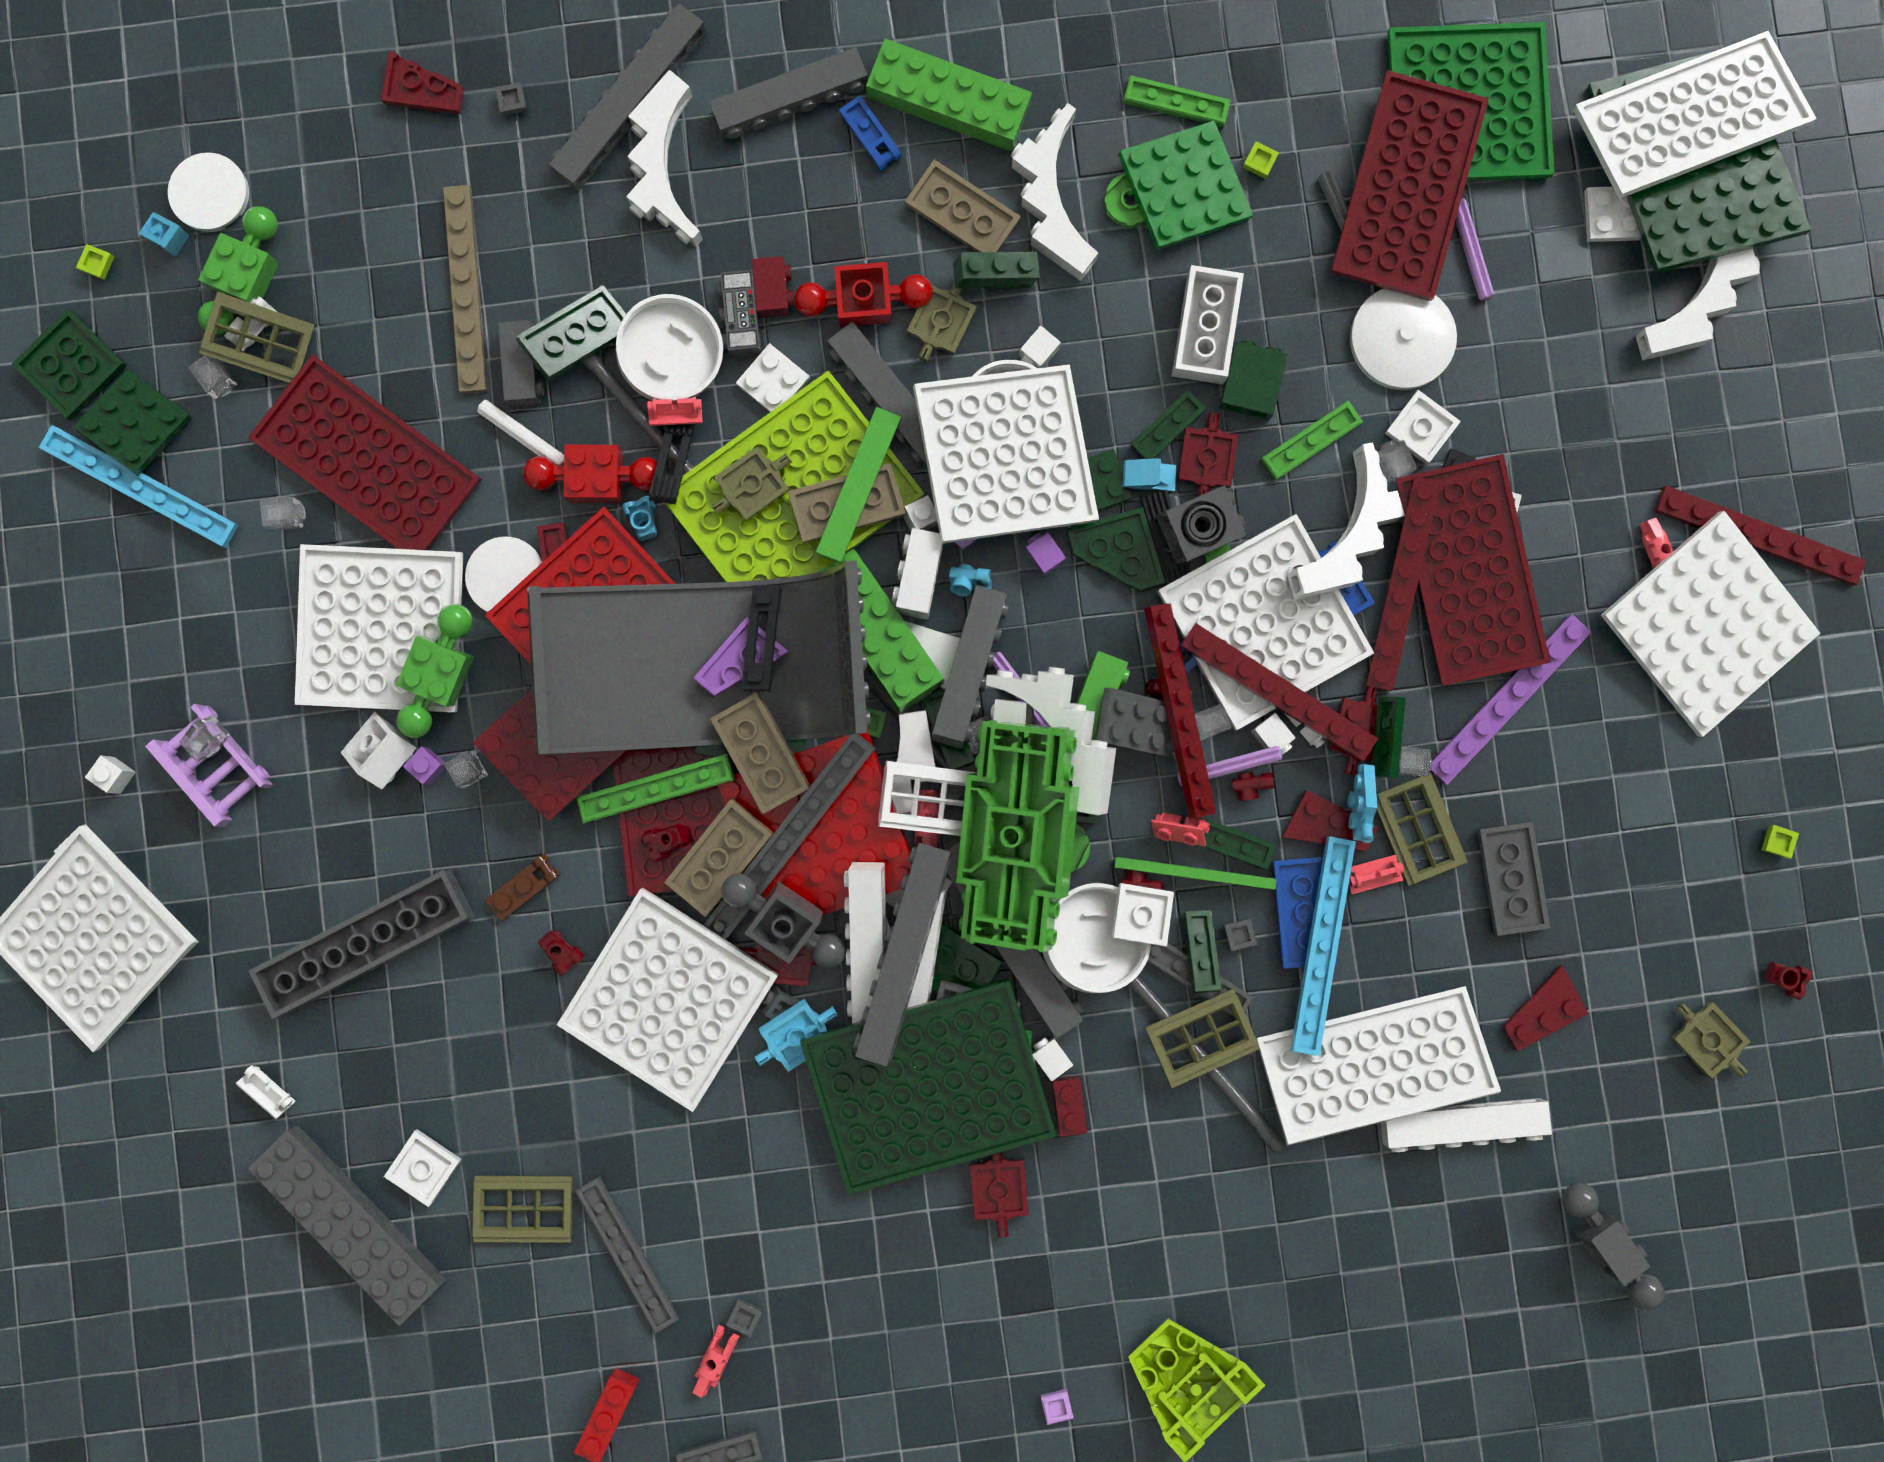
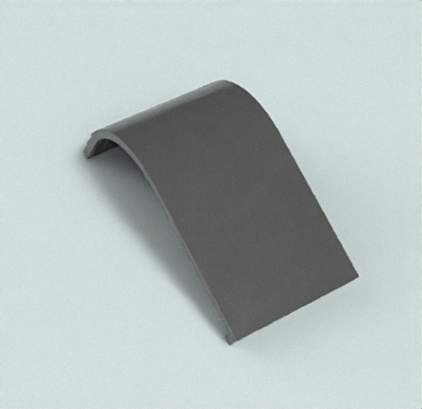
[527,561,871,755]

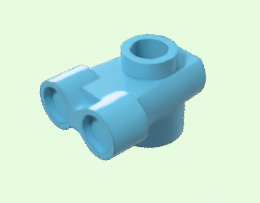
[622,496,657,541]
[949,564,992,597]

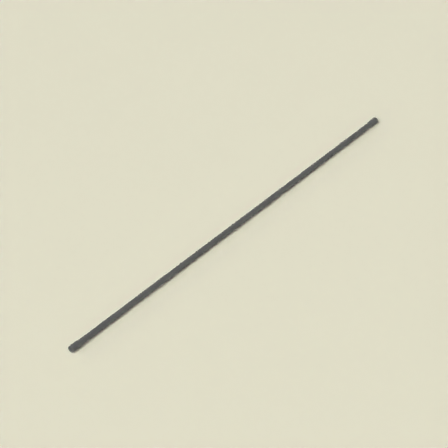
[582,353,1286,1153]

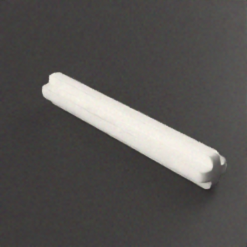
[477,400,564,466]

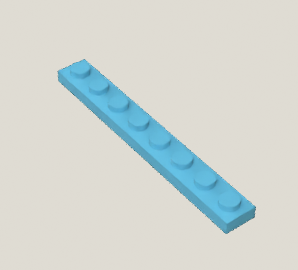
[39,425,239,548]
[1291,836,1356,1056]

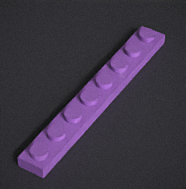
[1426,614,1591,785]

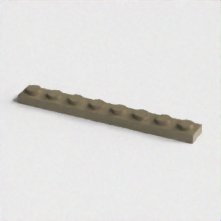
[443,185,488,394]

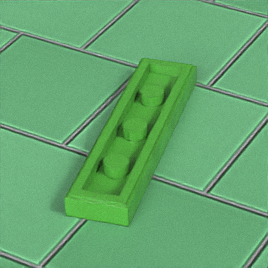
[1123,75,1231,128]
[1260,400,1363,481]

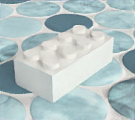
[1172,265,1244,385]

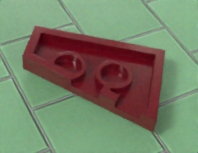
[381,50,465,115]
[1281,790,1378,851]
[1502,965,1588,1051]

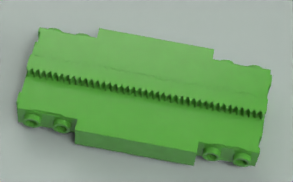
[956,720,1080,953]

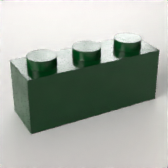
[953,252,1040,288]

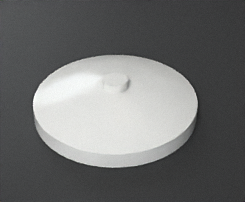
[1350,288,1457,390]

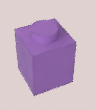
[1025,532,1066,577]
[403,746,449,786]

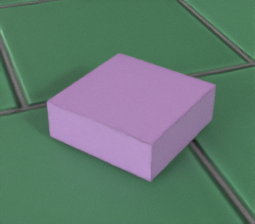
[1040,1389,1074,1425]

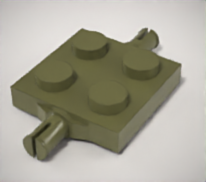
[907,281,977,362]
[711,447,792,522]
[1671,1001,1751,1079]

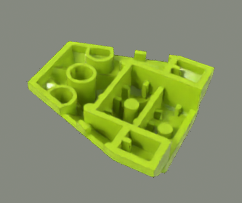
[1128,1318,1265,1462]

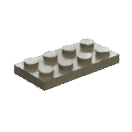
[905,159,1021,252]
[788,463,906,544]
[710,692,810,814]
[664,799,774,917]

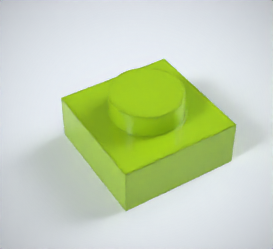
[1243,141,1279,179]
[76,244,115,280]
[1761,825,1799,859]

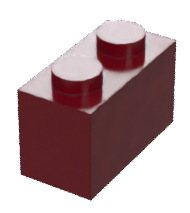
[752,256,794,318]
[1052,1075,1087,1137]

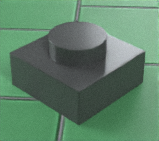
[495,82,528,116]
[1223,918,1257,951]
[726,1298,763,1337]

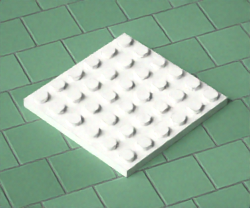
[913,365,1099,544]
[1601,511,1820,737]
[1157,514,1374,731]
[295,544,463,712]
[0,825,197,1052]
[557,888,779,1112]

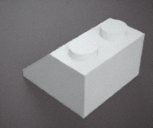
[341,711,416,789]

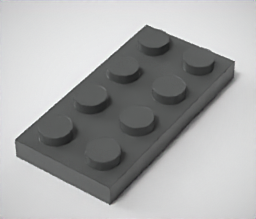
[1096,688,1176,760]
[1477,822,1551,936]

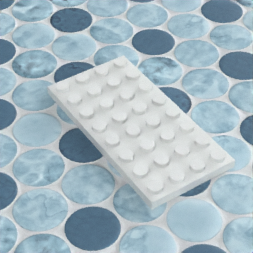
[1573,31,1816,199]
[1257,986,1501,1146]

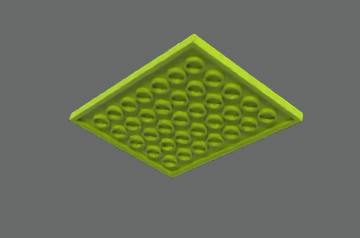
[665,370,925,582]

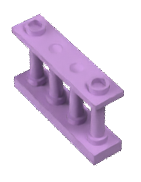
[145,704,273,827]

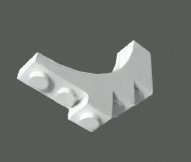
[626,70,703,247]
[1011,103,1098,281]
[1636,248,1760,361]
[1287,442,1405,600]
[986,667,1116,815]
[892,710,936,815]

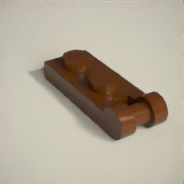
[485,853,561,921]

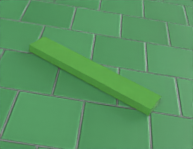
[816,407,901,564]
[576,754,736,823]
[1112,857,1276,890]

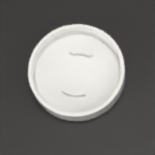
[616,294,723,402]
[1043,883,1151,993]

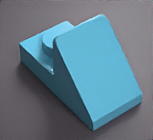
[139,212,189,257]
[1122,458,1176,493]

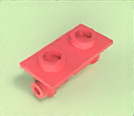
[647,397,703,426]
[1151,812,1210,847]
[1349,855,1404,895]

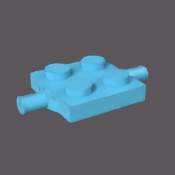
[1347,764,1377,843]
[755,999,838,1072]

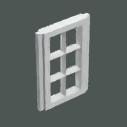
[878,761,977,836]

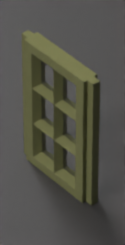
[199,292,314,383]
[1376,773,1468,886]
[1145,989,1260,1088]
[473,1175,573,1243]

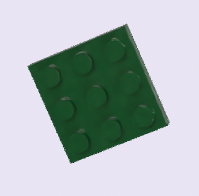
[11,309,127,421]
[73,369,192,476]

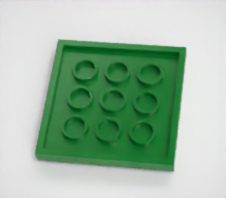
[1118,121,1253,250]

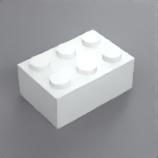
[892,528,944,620]

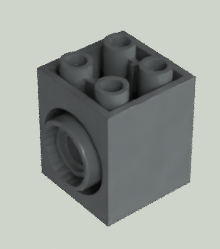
[1155,485,1246,564]

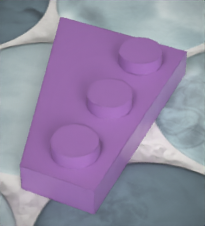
[693,617,788,697]

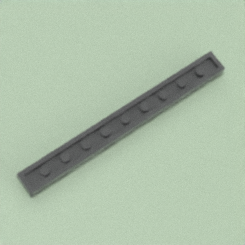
[703,734,876,941]

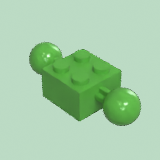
[198,206,279,335]
[396,604,474,738]

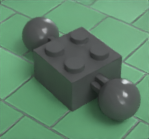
[721,874,846,969]
[1562,1183,1665,1310]

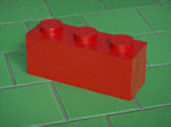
[574,1368,640,1462]

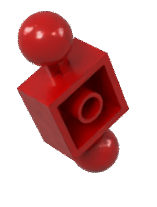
[794,262,933,327]
[523,444,657,504]

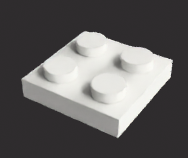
[1584,187,1642,242]
[736,343,810,412]
[1385,390,1461,465]
[1111,883,1174,946]
[384,1129,462,1207]

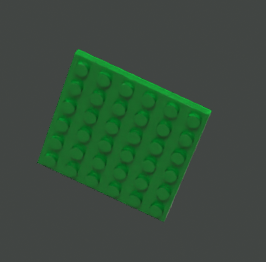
[1387,22,1555,181]

